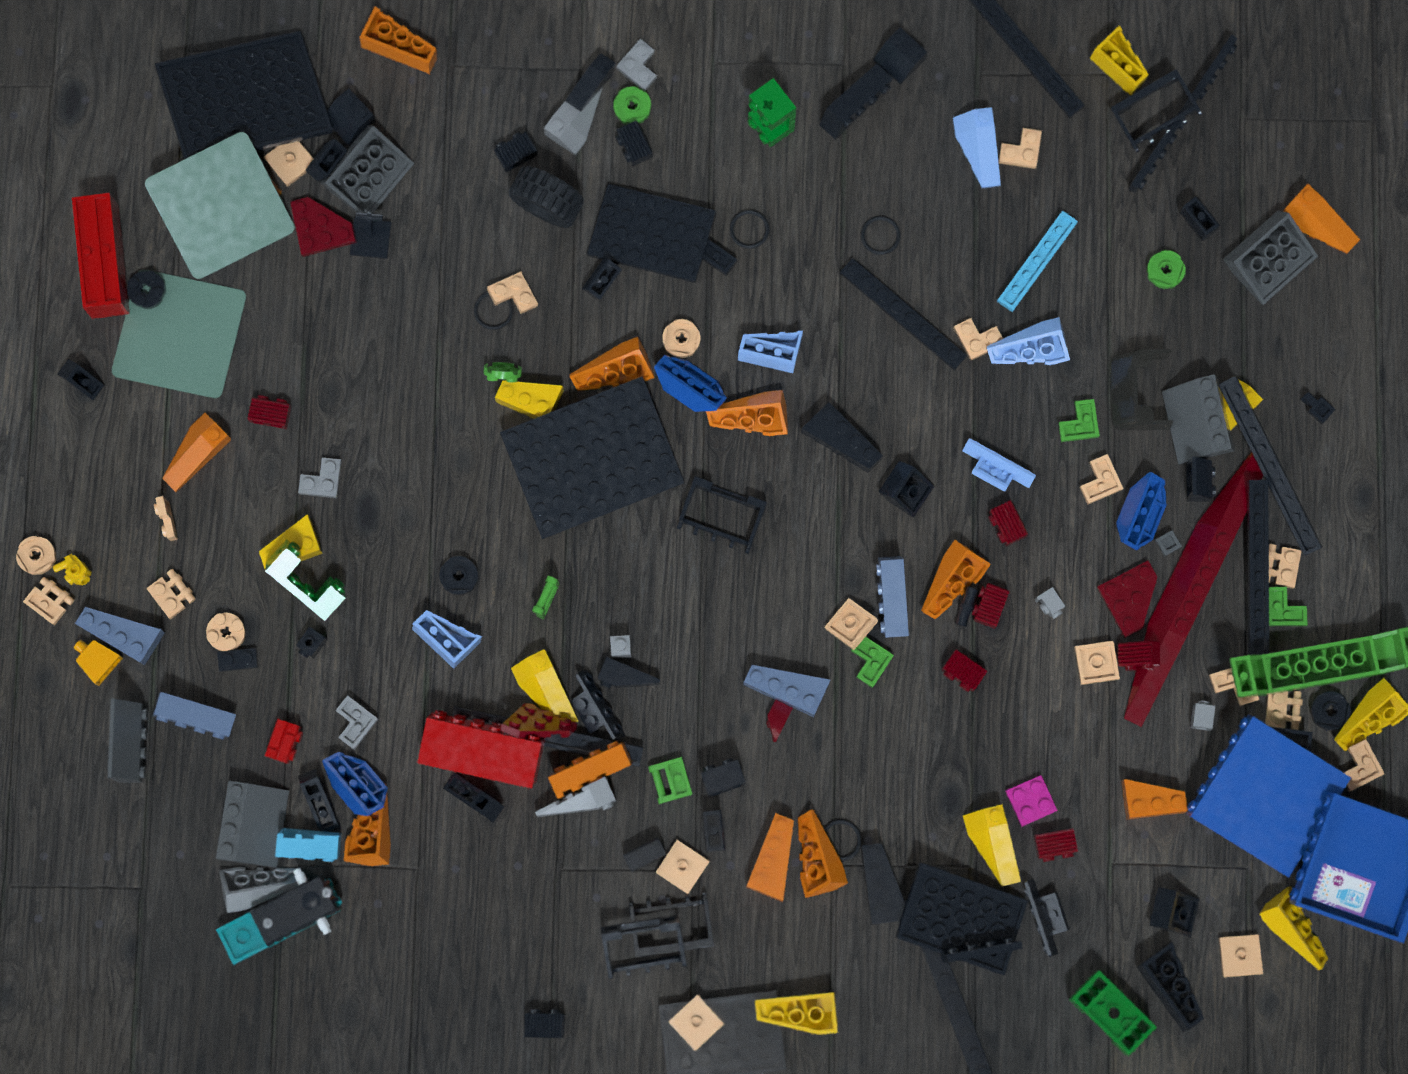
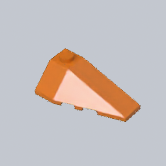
[1283,184,1360,254]
[569,337,654,391]
[706,390,788,436]
[162,413,231,492]
[921,540,991,619]
[344,783,391,866]
[798,810,848,898]

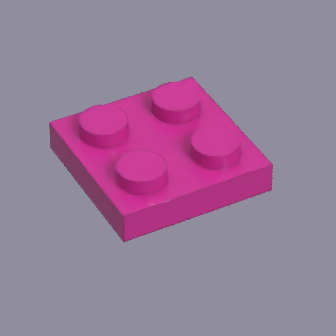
[1005,775,1057,827]

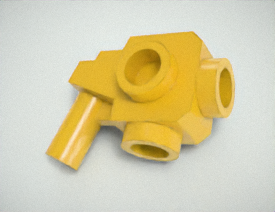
[52,554,92,585]

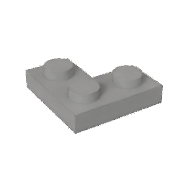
[616,39,657,91]
[298,458,342,498]
[335,695,379,750]

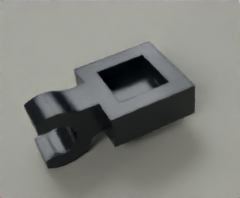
[1300,392,1336,424]

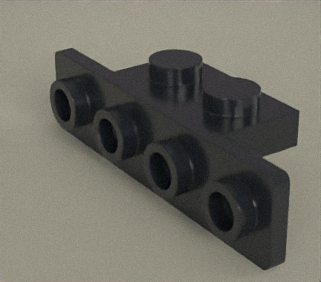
[571,670,625,741]
[1024,879,1070,957]

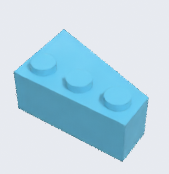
[275,828,342,862]

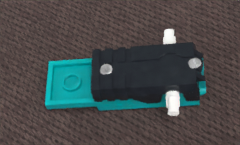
[216,868,342,965]

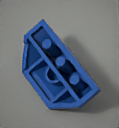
[654,355,726,412]
[1116,472,1166,550]
[323,752,388,816]

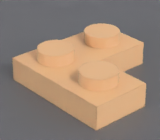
[999,128,1042,169]
[487,272,538,314]
[954,318,1003,361]
[1080,454,1123,505]
[154,496,178,541]
[1209,668,1259,706]
[1344,739,1385,792]

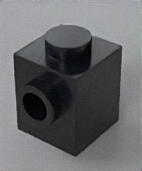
[296,627,327,659]

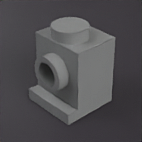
[1035,587,1065,619]

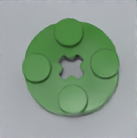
[614,87,651,124]
[1147,250,1186,289]
[483,362,522,383]

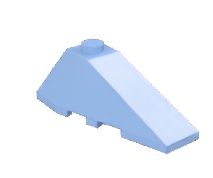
[953,107,1001,188]
[987,317,1070,365]

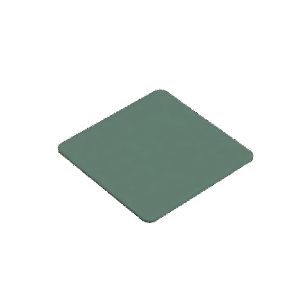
[145,132,294,279]
[112,269,246,398]

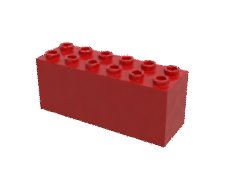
[72,193,130,319]
[417,710,545,789]

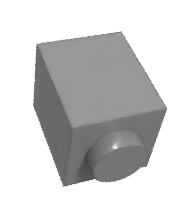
[610,635,631,659]
[1190,701,1215,731]

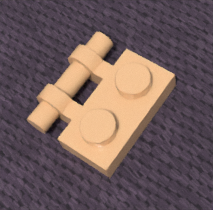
[1269,544,1301,589]
[146,569,196,620]
[23,577,75,626]
[1265,691,1303,730]

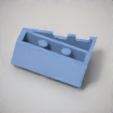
[738,331,803,373]
[412,610,482,669]

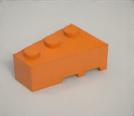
[1121,779,1188,820]

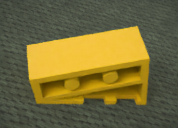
[1090,25,1149,96]
[495,381,564,419]
[259,514,323,570]

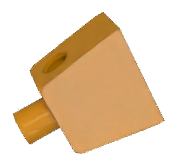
[74,640,123,686]

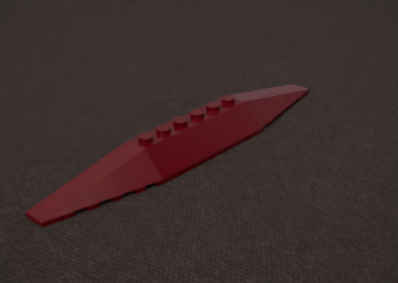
[1124,452,1263,727]

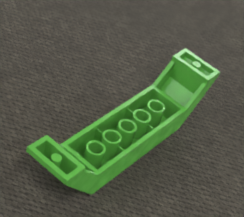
[1229,627,1408,697]

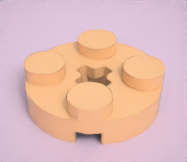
[663,319,700,358]
[16,536,56,575]
[206,613,246,652]

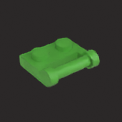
[532,576,559,620]
[648,757,692,804]

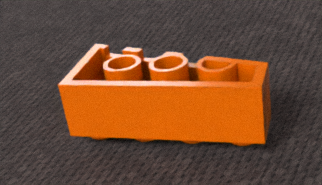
[360,7,437,74]
[548,741,633,799]
[746,813,794,902]

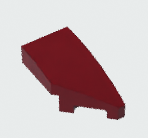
[766,700,793,743]

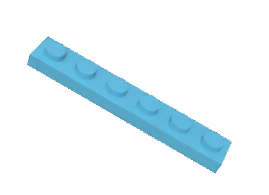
[997,211,1078,312]

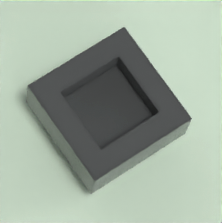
[1155,530,1182,557]

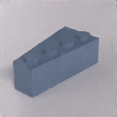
[876,556,909,638]
[75,607,165,665]
[744,665,830,717]
[152,692,236,740]

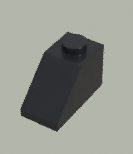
[57,359,105,400]

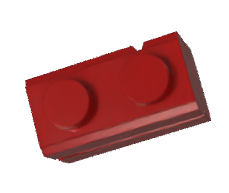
[265,719,303,764]

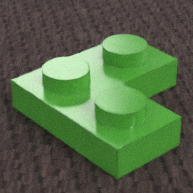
[1058,399,1099,442]
[1269,587,1307,626]
[851,637,894,688]

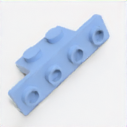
[963,438,1036,492]

